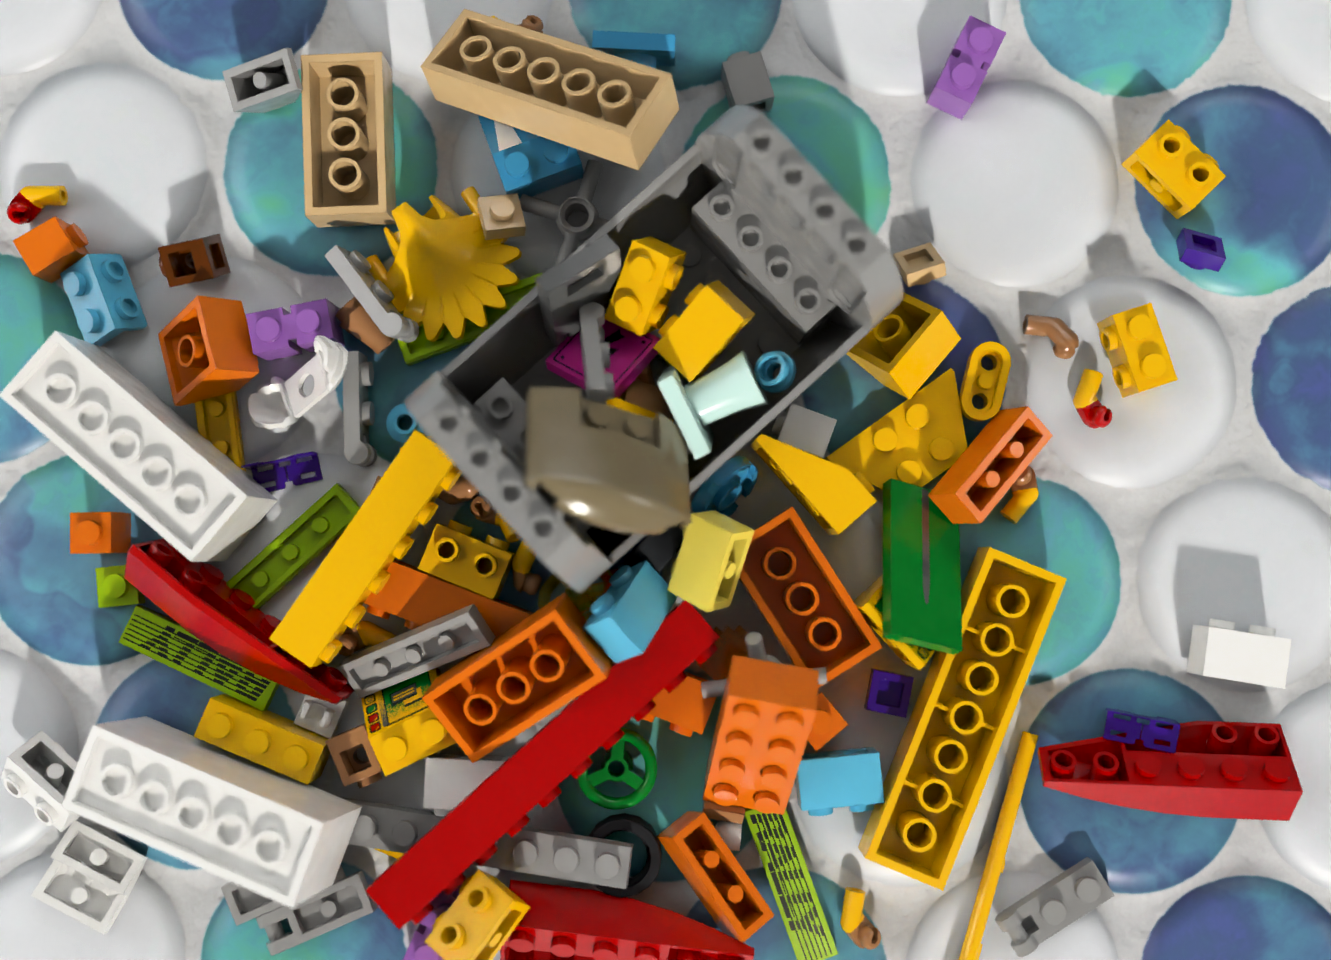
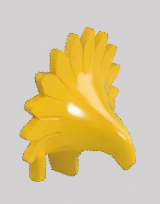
[366,186,522,342]

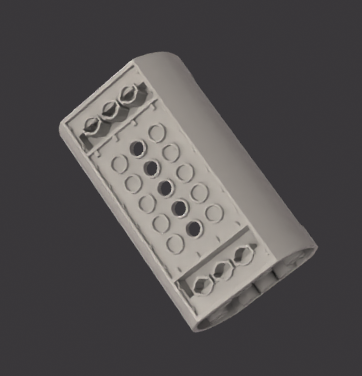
[404,105,904,593]

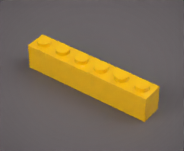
[269,430,462,668]

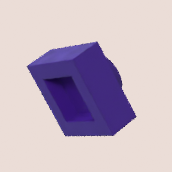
[1176,228,1226,272]
[864,668,914,718]

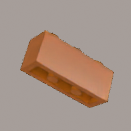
[928,406,1053,524]
[656,811,774,942]

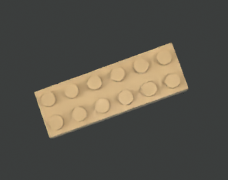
[421,9,680,171]

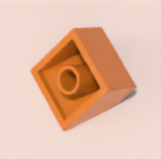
[158,295,259,406]

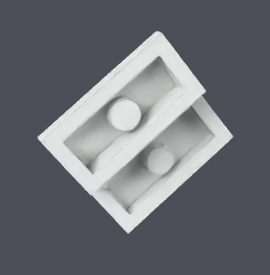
[31,820,148,934]

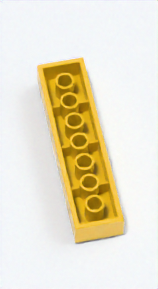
[858,547,1067,891]

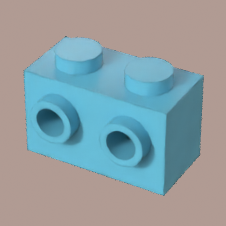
[583,560,678,664]
[795,747,885,816]

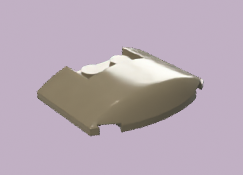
[525,387,691,534]

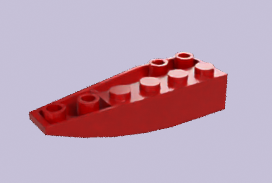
[124,538,354,705]
[1037,721,1303,821]
[500,879,754,960]

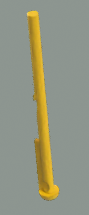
[959,731,1039,960]

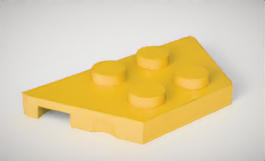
[825,368,967,490]

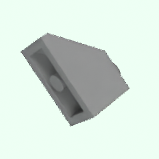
[222,48,303,113]

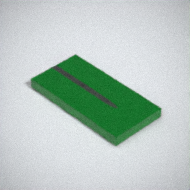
[882,479,962,655]

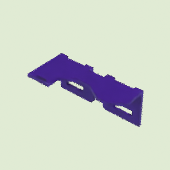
[241,451,323,492]
[1103,708,1180,753]

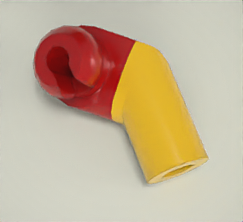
[7,186,68,225]
[1073,369,1112,429]

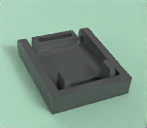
[535,234,621,346]

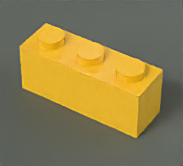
[193,693,331,785]

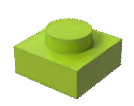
[95,565,145,608]

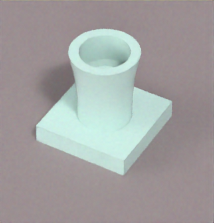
[657,350,768,460]

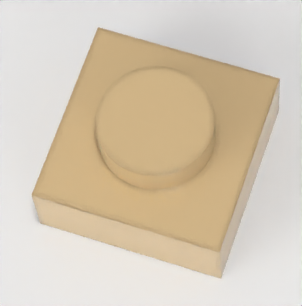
[477,193,526,240]
[893,242,946,288]

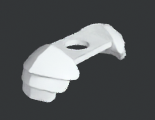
[247,335,348,429]

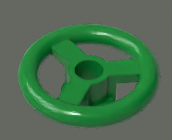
[577,727,657,810]

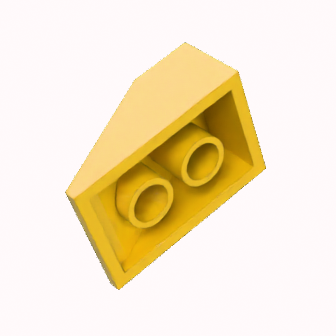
[750,434,877,536]

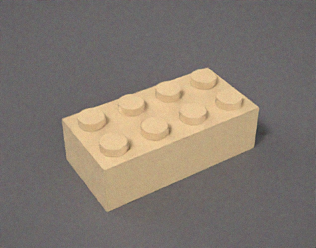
[301,52,396,228]

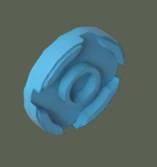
[690,456,758,517]

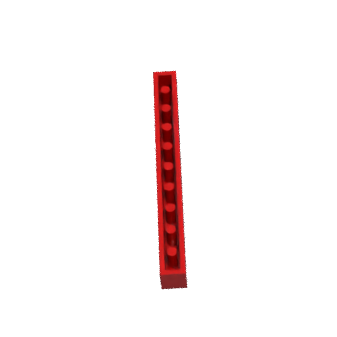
[365,600,720,930]

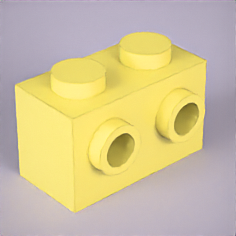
[667,510,755,612]

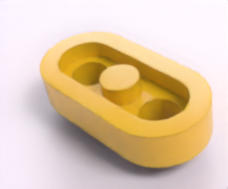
[959,341,1011,422]

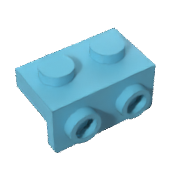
[60,254,147,347]

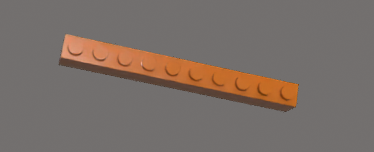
[336,541,716,737]

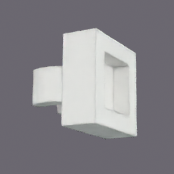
[294,695,350,739]

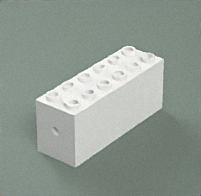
[0,330,278,562]
[61,716,362,908]

